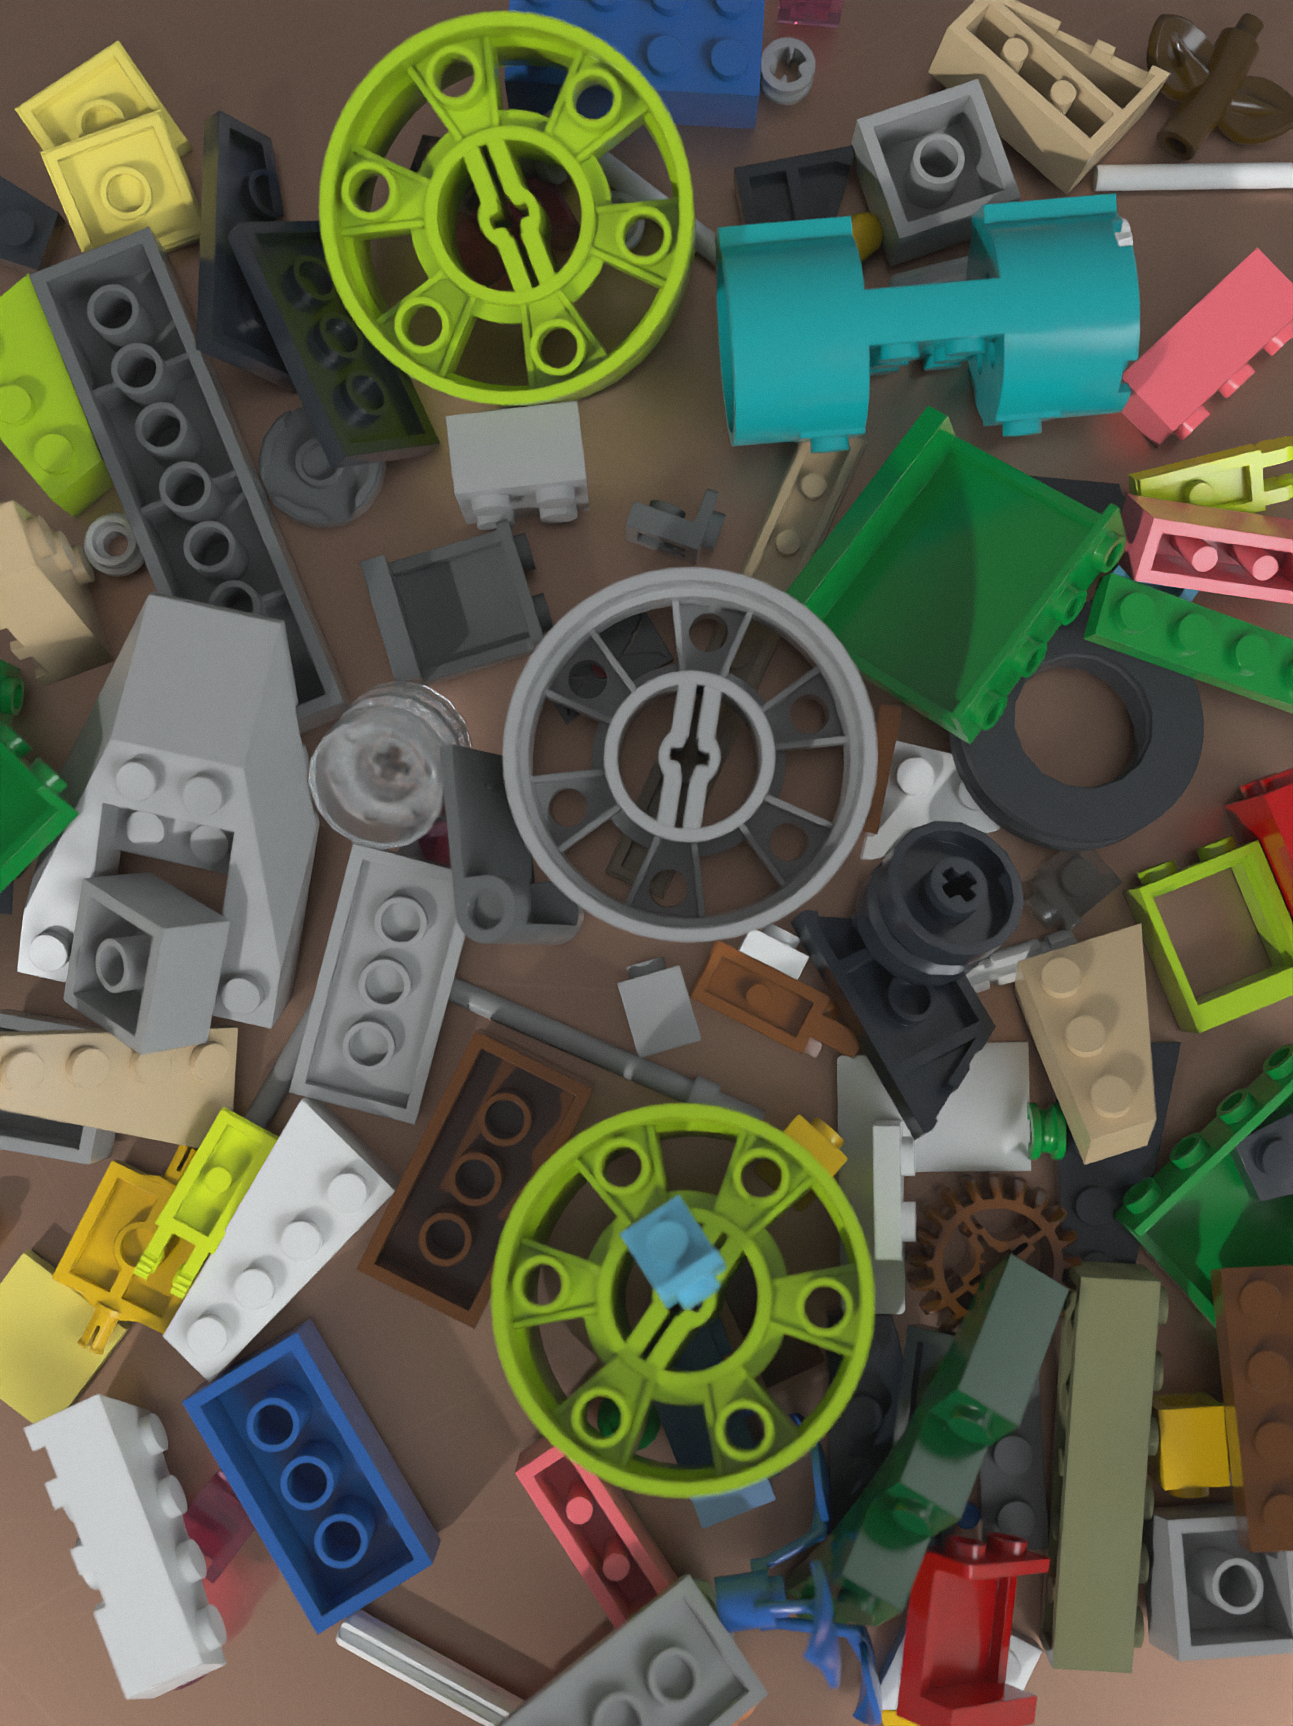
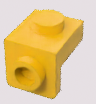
[755,1114,849,1212]

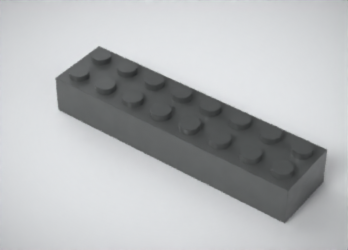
[29,227,355,734]

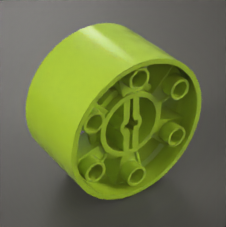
[319,11,696,407]
[491,1103,874,1497]

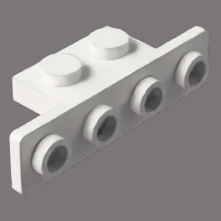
[837,1055,916,1314]

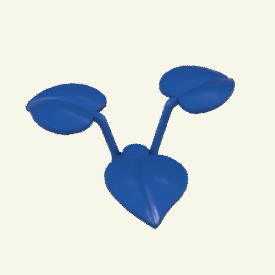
[714,1413,882,1726]

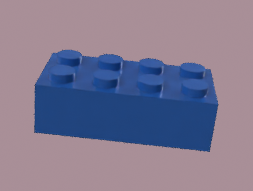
[504,0,765,129]
[182,1318,441,1635]

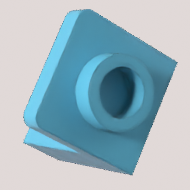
[620,1195,726,1310]

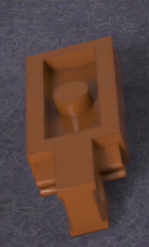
[688,940,861,1059]

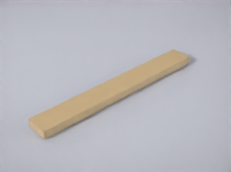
[605,437,868,899]

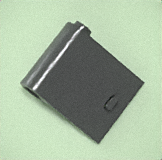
[440,744,584,945]

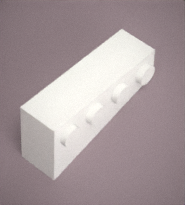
[163,1097,401,1383]
[24,1394,227,1699]

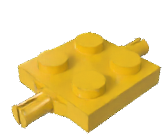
[51,1145,211,1355]

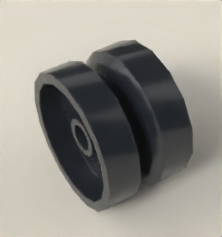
[855,821,1024,986]

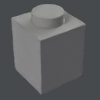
[617,956,701,1058]

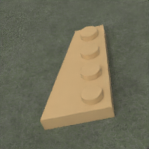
[0,1024,238,1148]

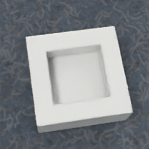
[737,923,809,980]

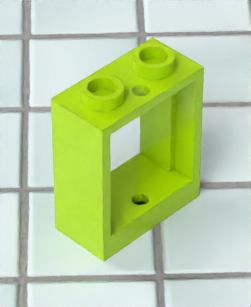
[1123,835,1293,1033]

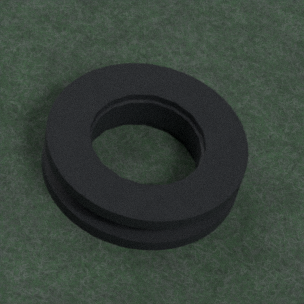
[949,601,1204,851]

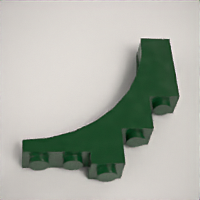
[784,1254,1069,1627]

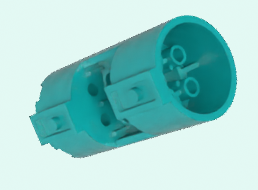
[715,193,1140,453]

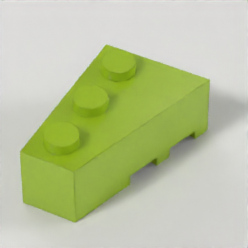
[0,273,114,518]

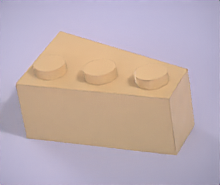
[928,0,1171,195]
[0,500,115,686]
[1014,923,1156,1165]

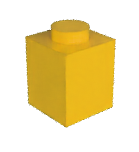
[1147,1392,1230,1498]

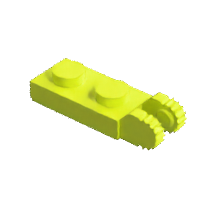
[1128,435,1293,514]
[133,1107,279,1300]

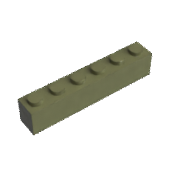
[1039,1261,1168,1673]

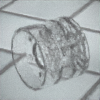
[308,680,472,849]

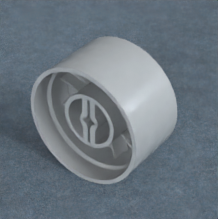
[503,567,877,942]

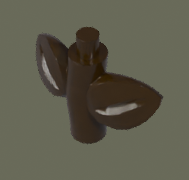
[1146,13,1293,160]

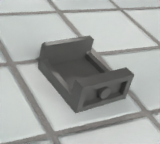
[360,519,554,693]

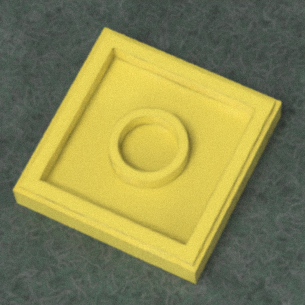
[15,41,192,157]
[40,109,201,253]
[0,1249,132,1424]

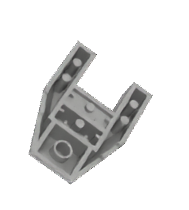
[17,592,319,1029]

